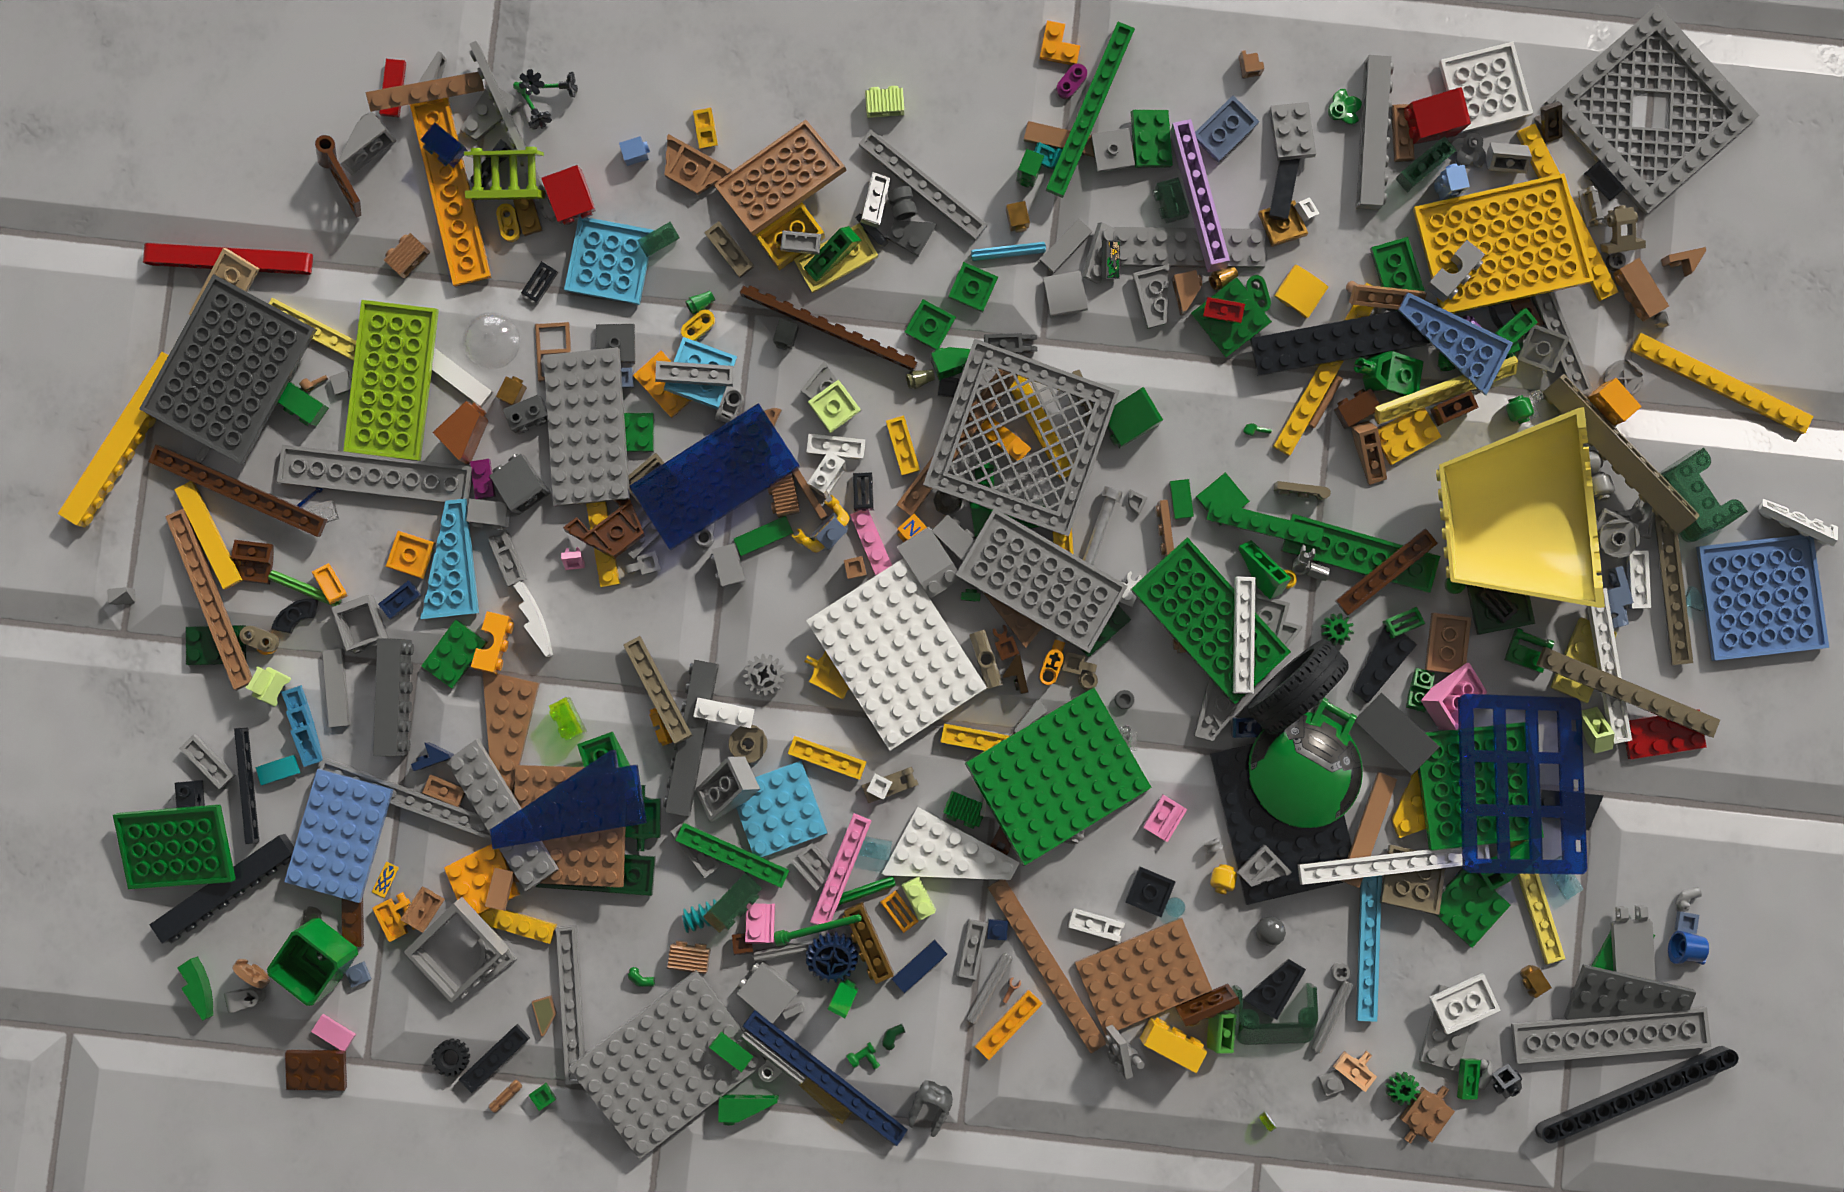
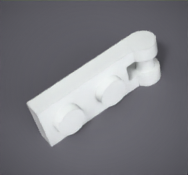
[1068,908,1125,942]

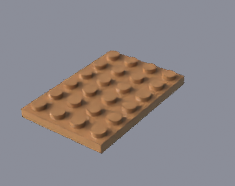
[714,119,847,236]
[1075,917,1212,1035]

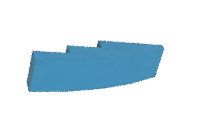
[281,685,323,767]

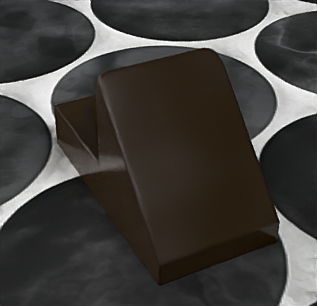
[1534,101,1563,143]
[1001,655,1029,694]

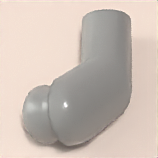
[1676,887,1702,912]
[1479,1059,1493,1090]

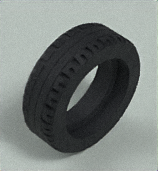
[1248,639,1349,734]

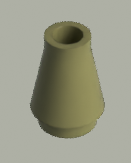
[906,369,935,389]

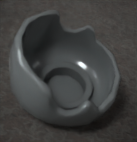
[1256,916,1286,946]

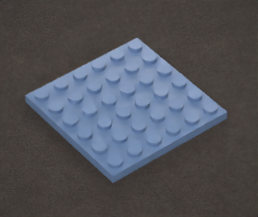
[1696,535,1829,661]

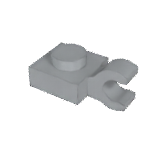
[625,551,661,575]

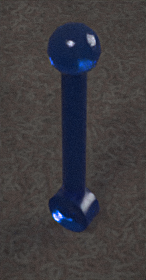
[296,487,323,507]

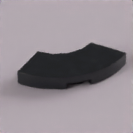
[271,599,319,633]

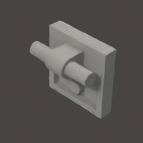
[1105,1025,1144,1079]

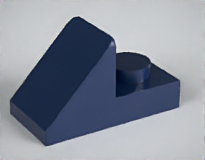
[1231,717,1262,738]
[411,742,454,771]

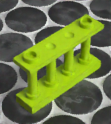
[464,147,545,200]

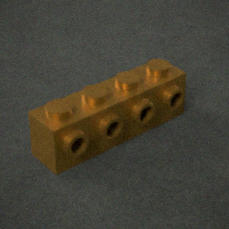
[843,902,894,984]

